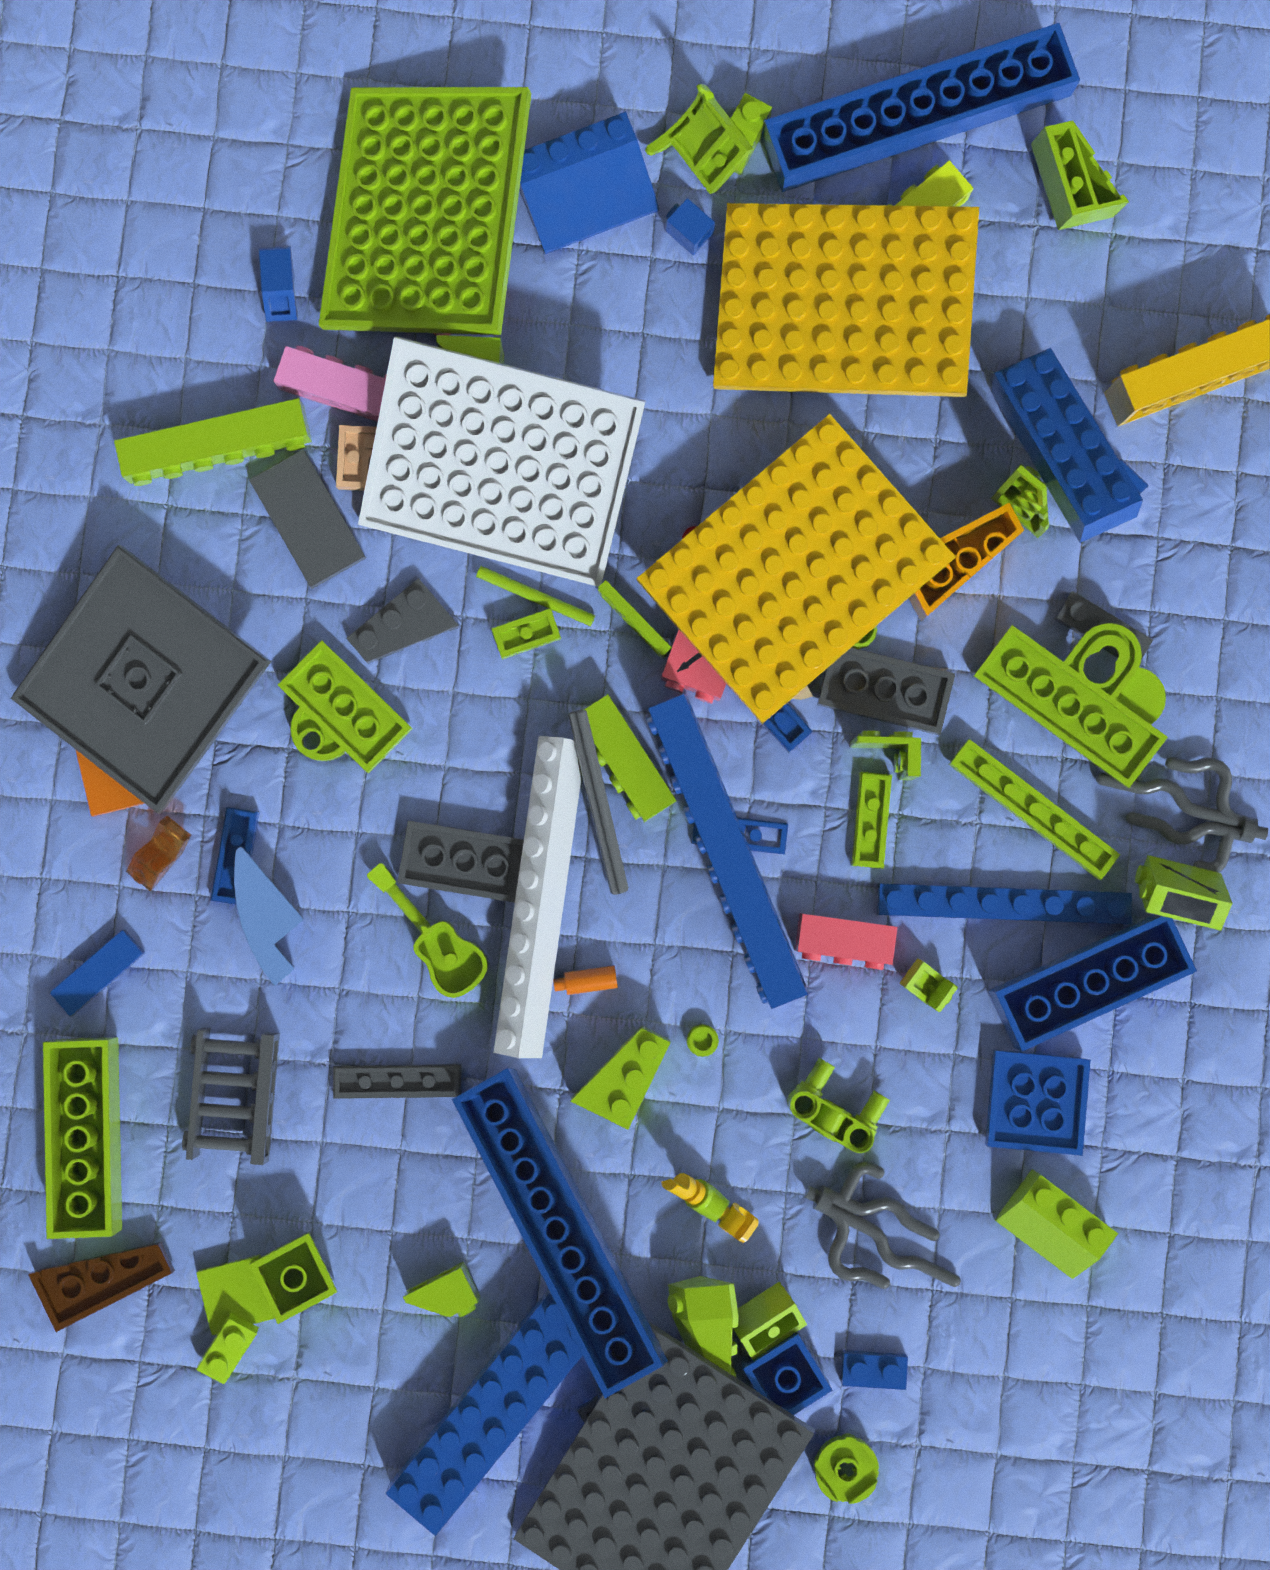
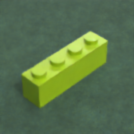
[584,694,677,823]

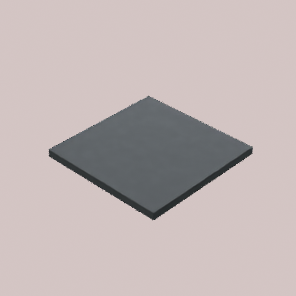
[10,545,272,814]

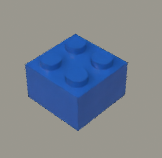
[740,1331,833,1415]

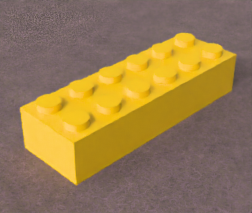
[1104,314,1270,427]

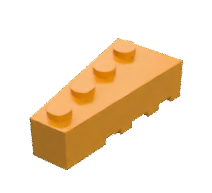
[909,502,1024,621]

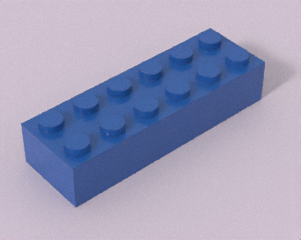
[991,348,1143,543]
[988,914,1197,1052]

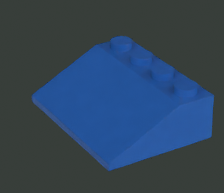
[519,111,660,254]

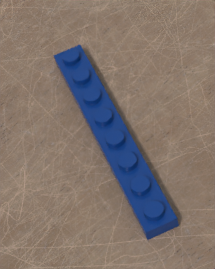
[877,883,1132,924]

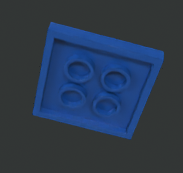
[985,1049,1091,1156]

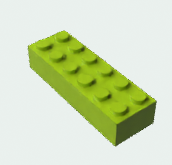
[43,1037,122,1239]

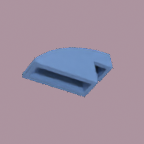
[234,846,304,986]

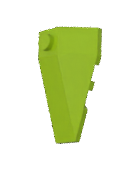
[991,464,1049,538]
[667,1276,739,1378]

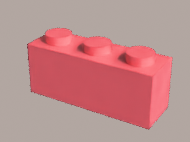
[795,913,898,970]

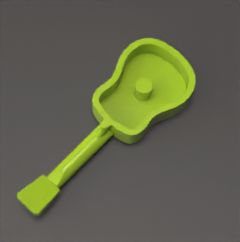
[367,863,488,998]

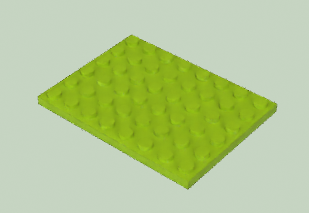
[318,87,532,335]

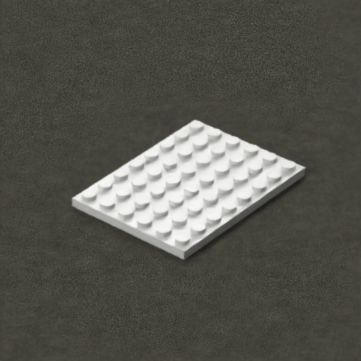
[358,337,646,587]

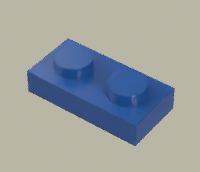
[841,1350,908,1390]

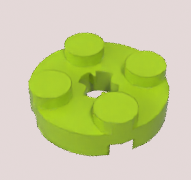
[813,1433,879,1504]

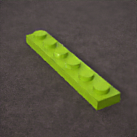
[948,739,1121,880]

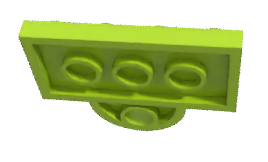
[278,640,413,774]

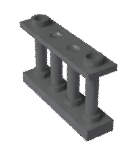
[182,1028,280,1165]

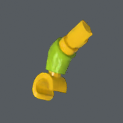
[661,1173,759,1243]

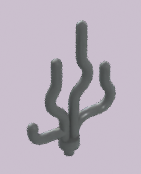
[1096,757,1268,872]
[804,1161,961,1289]

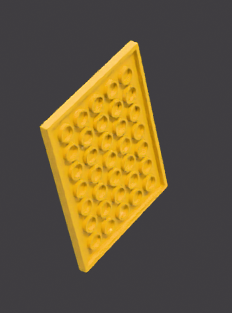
[713,203,979,397]
[637,414,956,724]

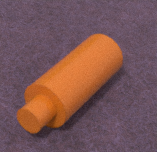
[553,965,618,995]

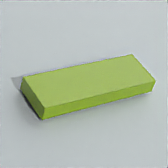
[598,580,672,659]
[851,772,892,869]

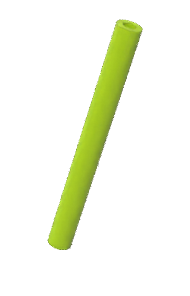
[476,566,596,627]

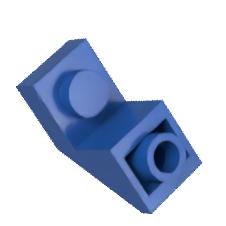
[259,246,298,322]

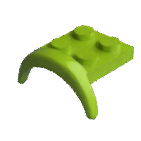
[645,84,754,194]

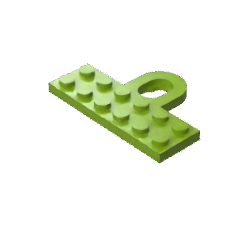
[973,623,1168,788]

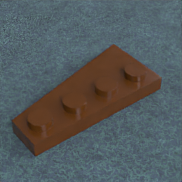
[28,1242,175,1332]

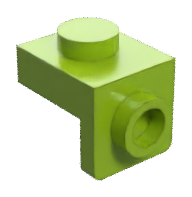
[899,958,958,1012]

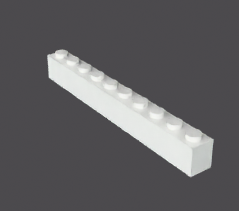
[493,736,582,1058]

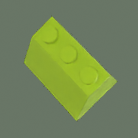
[995,1169,1118,1279]

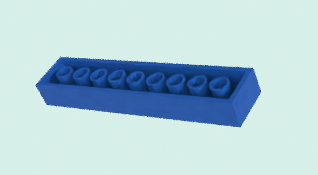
[762,23,1080,193]
[646,694,808,1009]
[452,1068,668,1398]

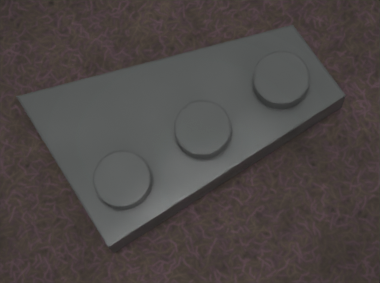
[346,578,460,664]

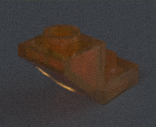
[126,816,191,891]

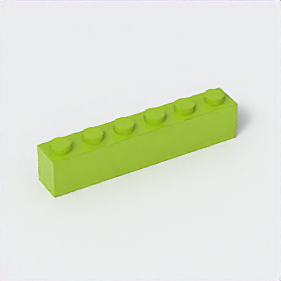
[114,398,312,486]

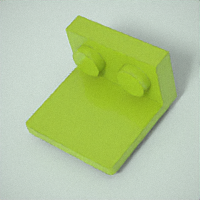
[850,731,921,780]

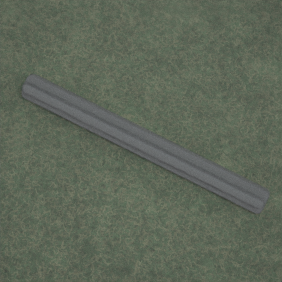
[568,709,628,895]

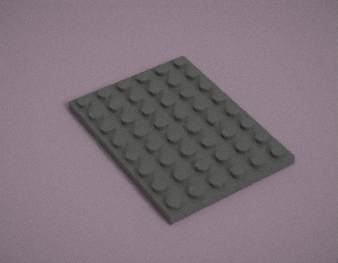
[513,1321,815,1570]

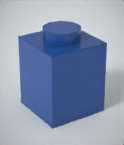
[666,198,715,256]

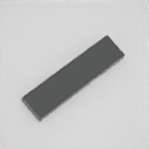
[333,1064,462,1099]

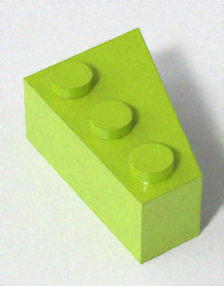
[1031,121,1129,230]
[570,1026,671,1130]

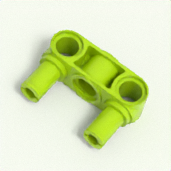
[787,1058,890,1153]

